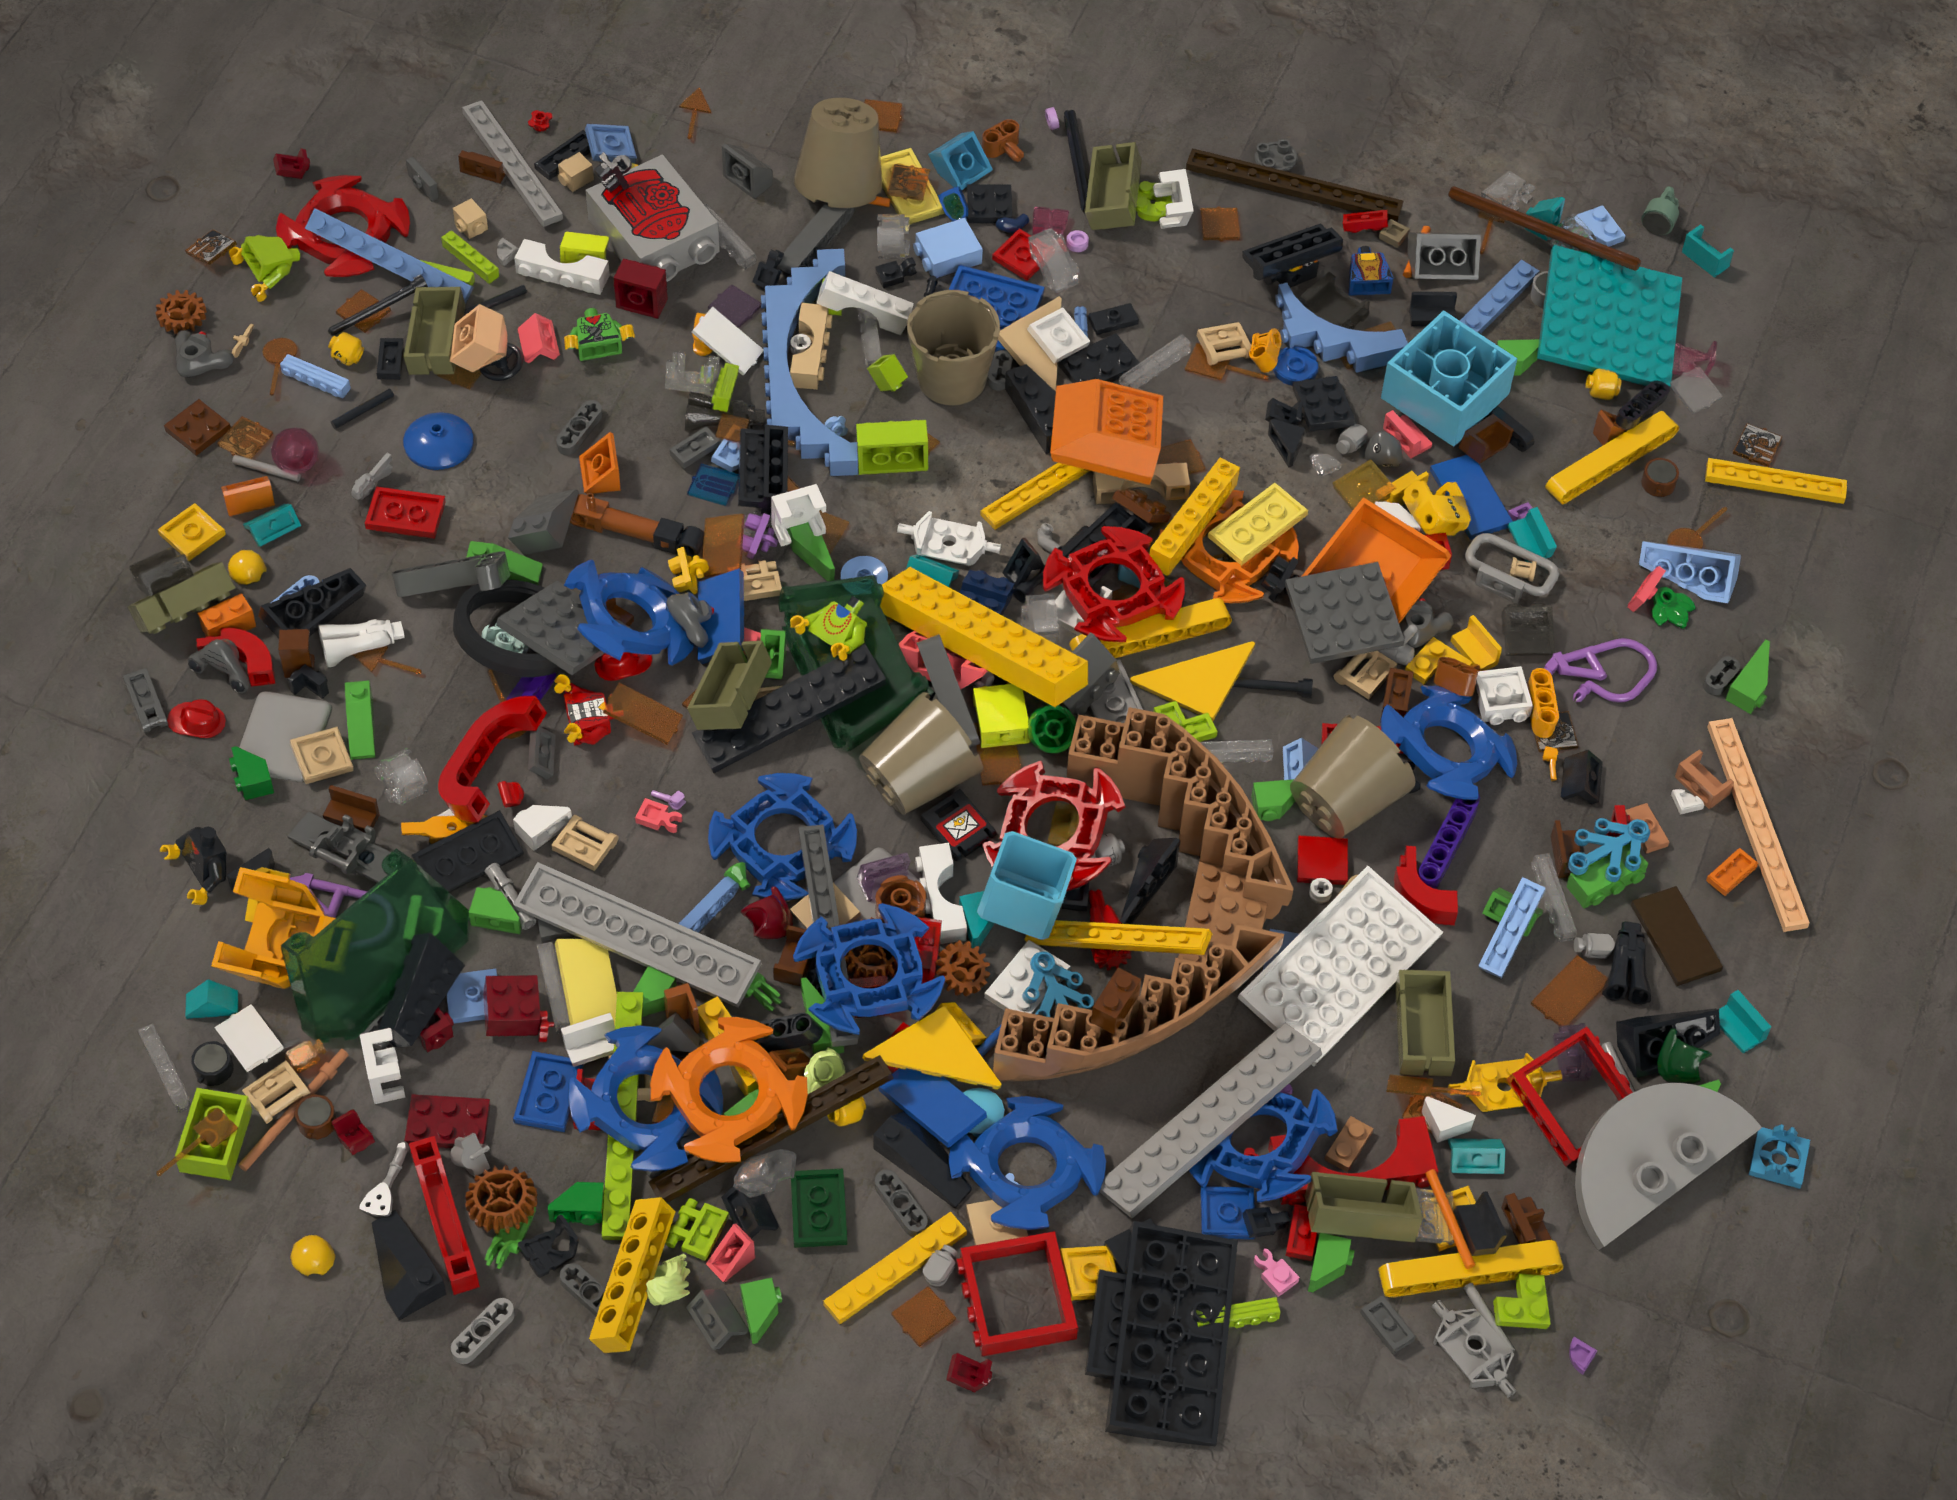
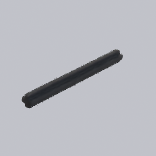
[1064,110,1089,212]

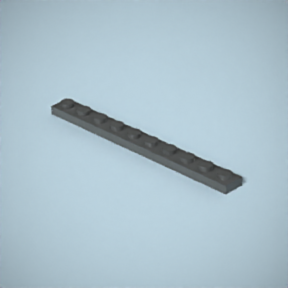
[799,825,858,1047]

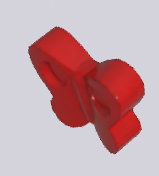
[538,1011,554,1042]

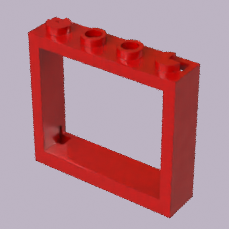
[1506,1026,1633,1167]
[956,1231,1078,1357]

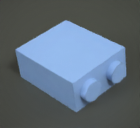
[913,218,983,278]

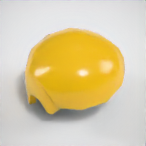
[228,550,267,585]
[290,1235,335,1276]

